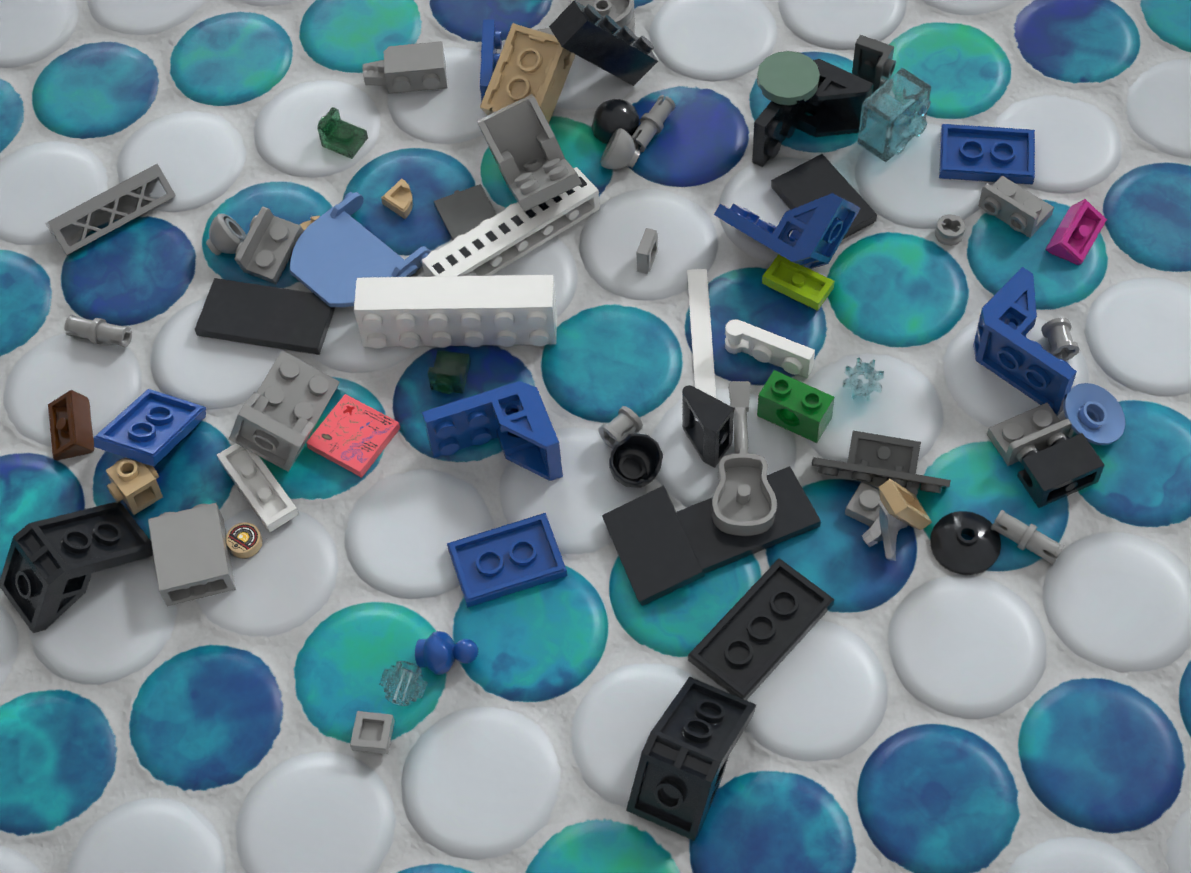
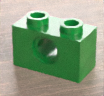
[757,370,835,443]

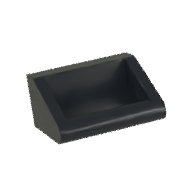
[682,385,734,468]

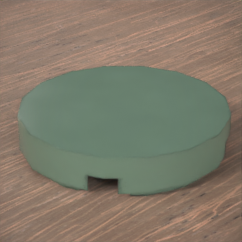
[757,51,820,105]

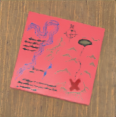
[306,394,400,478]

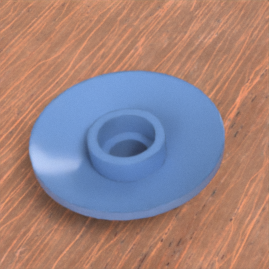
[1063,383,1125,445]

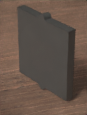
[434,184,497,241]

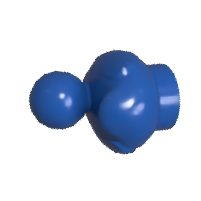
[415,631,478,675]

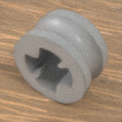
[935,214,965,246]

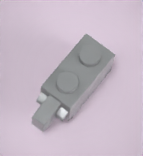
[362,41,447,94]

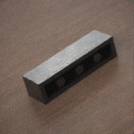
[549,0,658,86]

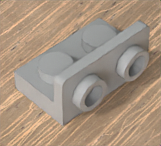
[978,176,1054,238]
[235,207,304,284]
[987,403,1072,466]

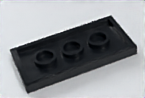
[195,278,336,355]
[677,466,821,574]
[688,558,834,700]

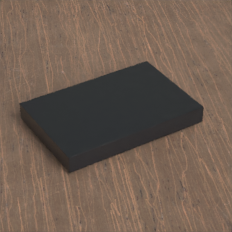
[771,154,877,239]
[602,485,705,606]

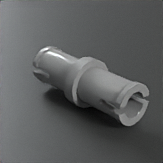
[631,95,676,152]
[64,315,132,347]
[991,510,1064,565]

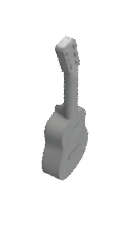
[711,381,777,536]

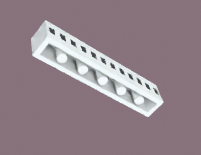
[422,167,600,277]

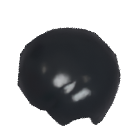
[592,99,640,144]
[609,433,663,488]

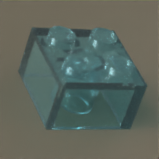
[858,68,931,162]

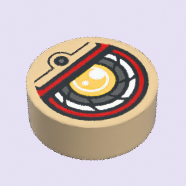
[226,522,263,558]

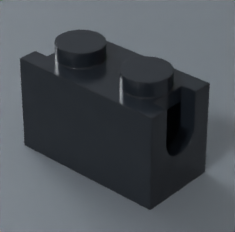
[1017,433,1105,508]

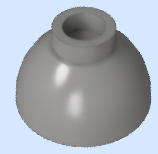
[600,128,640,170]
[206,214,247,256]

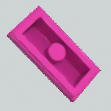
[1045,199,1107,265]

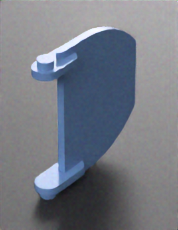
[290,192,431,307]

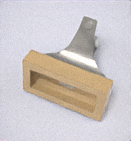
[862,479,932,561]

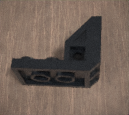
[752,59,873,167]
[0,502,153,633]
[626,677,756,841]

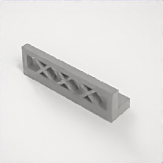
[45,163,176,255]

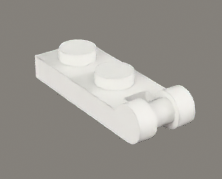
[725,319,815,378]

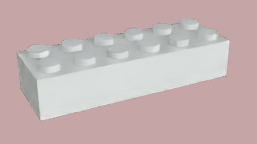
[354,275,557,349]

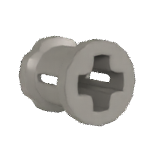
[1041,318,1080,361]
[598,406,643,449]

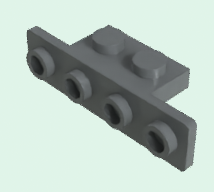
[812,430,951,494]

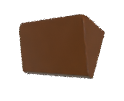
[48,390,95,461]

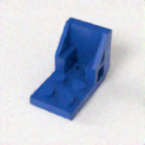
[714,193,861,269]
[973,267,1077,416]
[422,381,563,481]

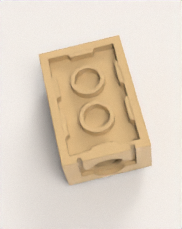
[480,23,575,124]

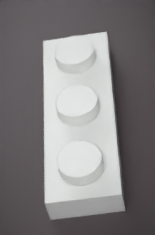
[217,443,299,532]

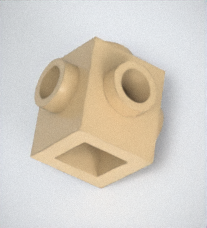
[106,458,163,515]

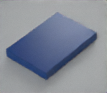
[939,124,1035,185]
[94,389,206,467]
[447,513,567,608]

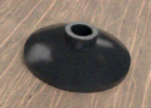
[930,511,1001,575]

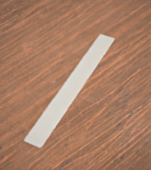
[687,269,716,398]

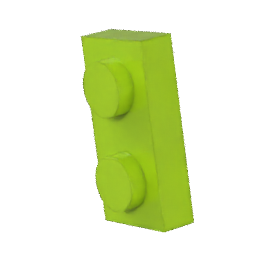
[762,254,835,311]

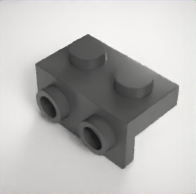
[852,35,896,107]

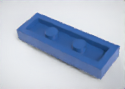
[480,19,502,100]

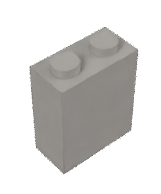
[148,503,236,606]

